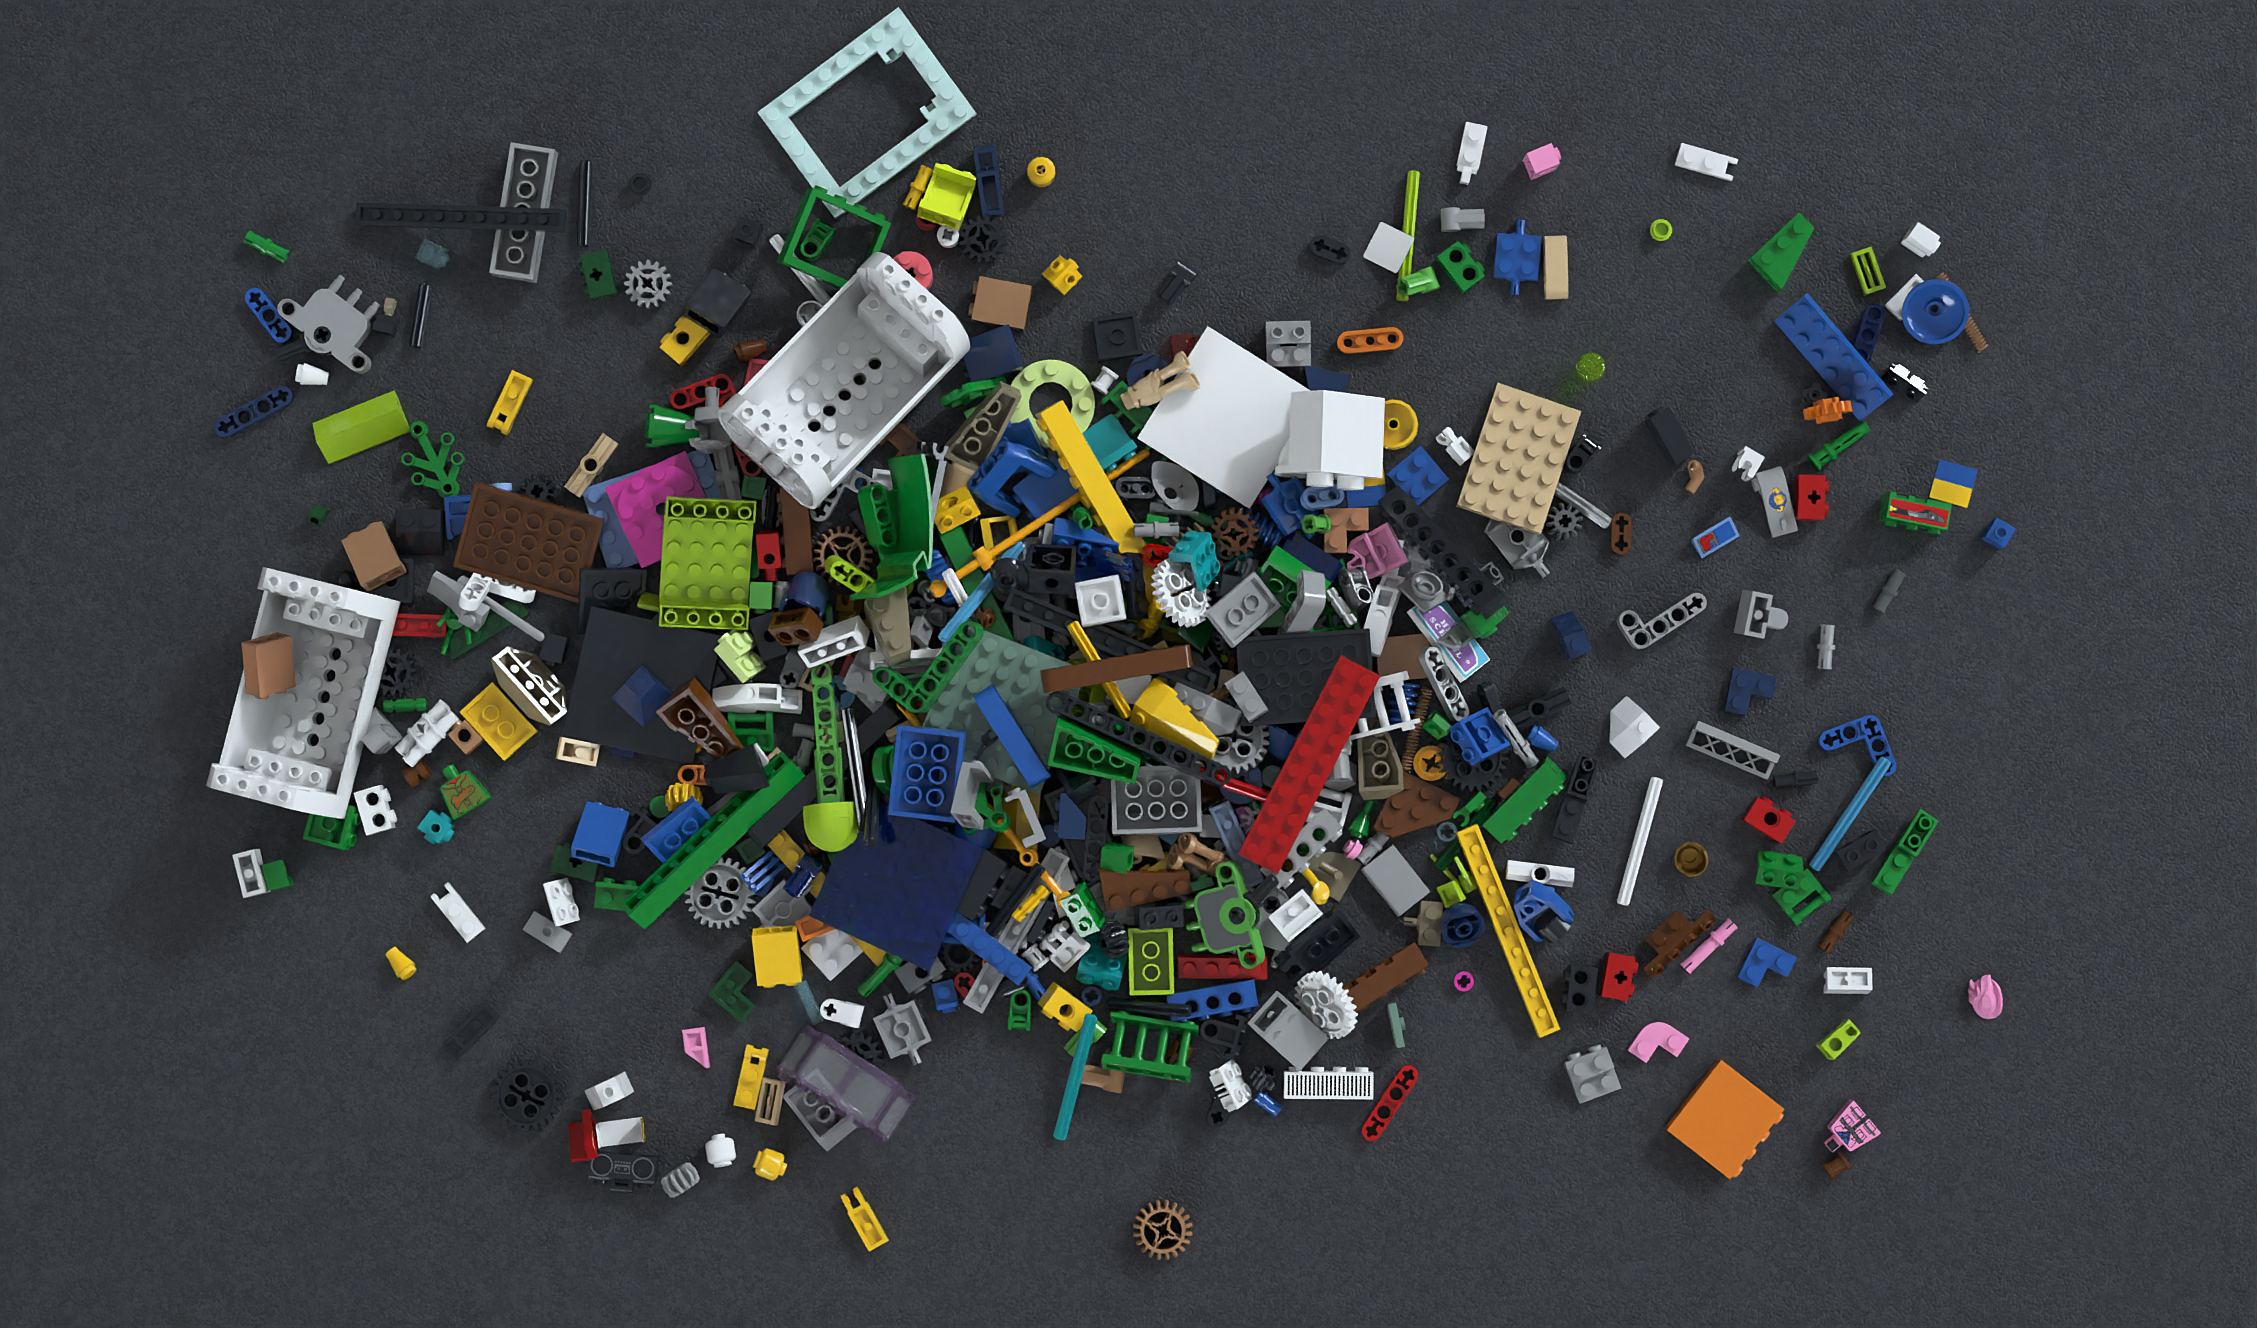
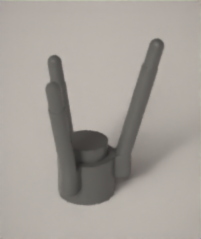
[1149,499,1199,532]

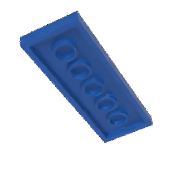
[1774,293,1893,421]

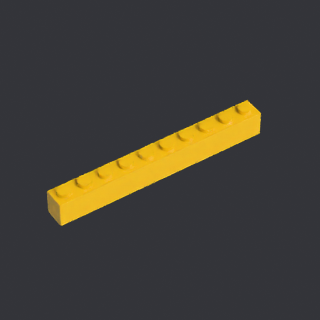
[1035,400,1156,606]

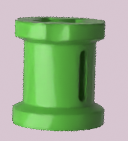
[1302,514,1331,534]

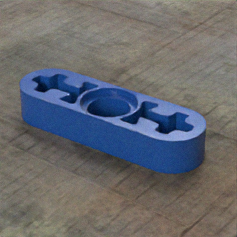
[245,288,293,344]

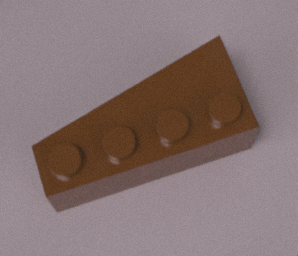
[777,486,815,575]

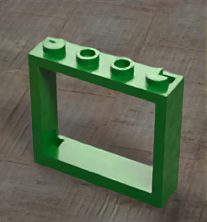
[777,185,891,289]

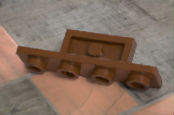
[1643,910,1716,979]

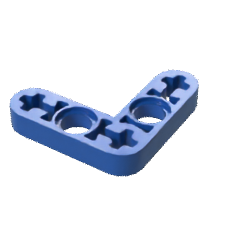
[1818,715,1896,776]

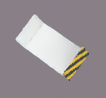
[596,1117,646,1148]

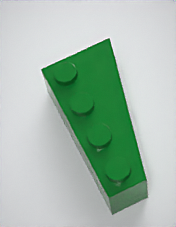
[1482,756,1566,844]

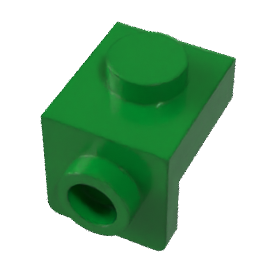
[1421,710,1452,740]

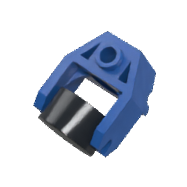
[1514,880,1574,943]

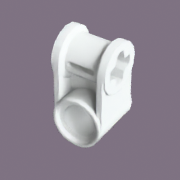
[820,999,864,1028]

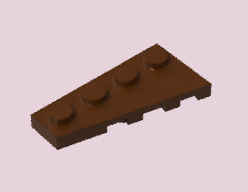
[1098,869,1192,913]

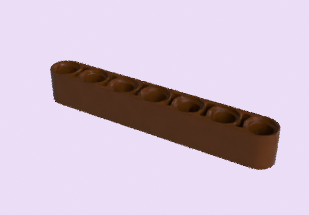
[1040,644,1193,693]

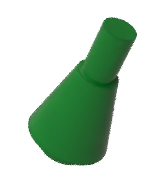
[1347,800,1375,840]

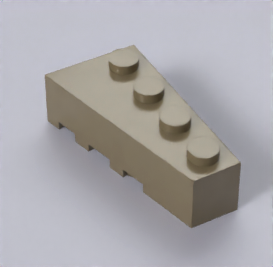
[944,381,1022,471]

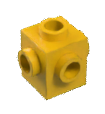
[1042,255,1082,295]

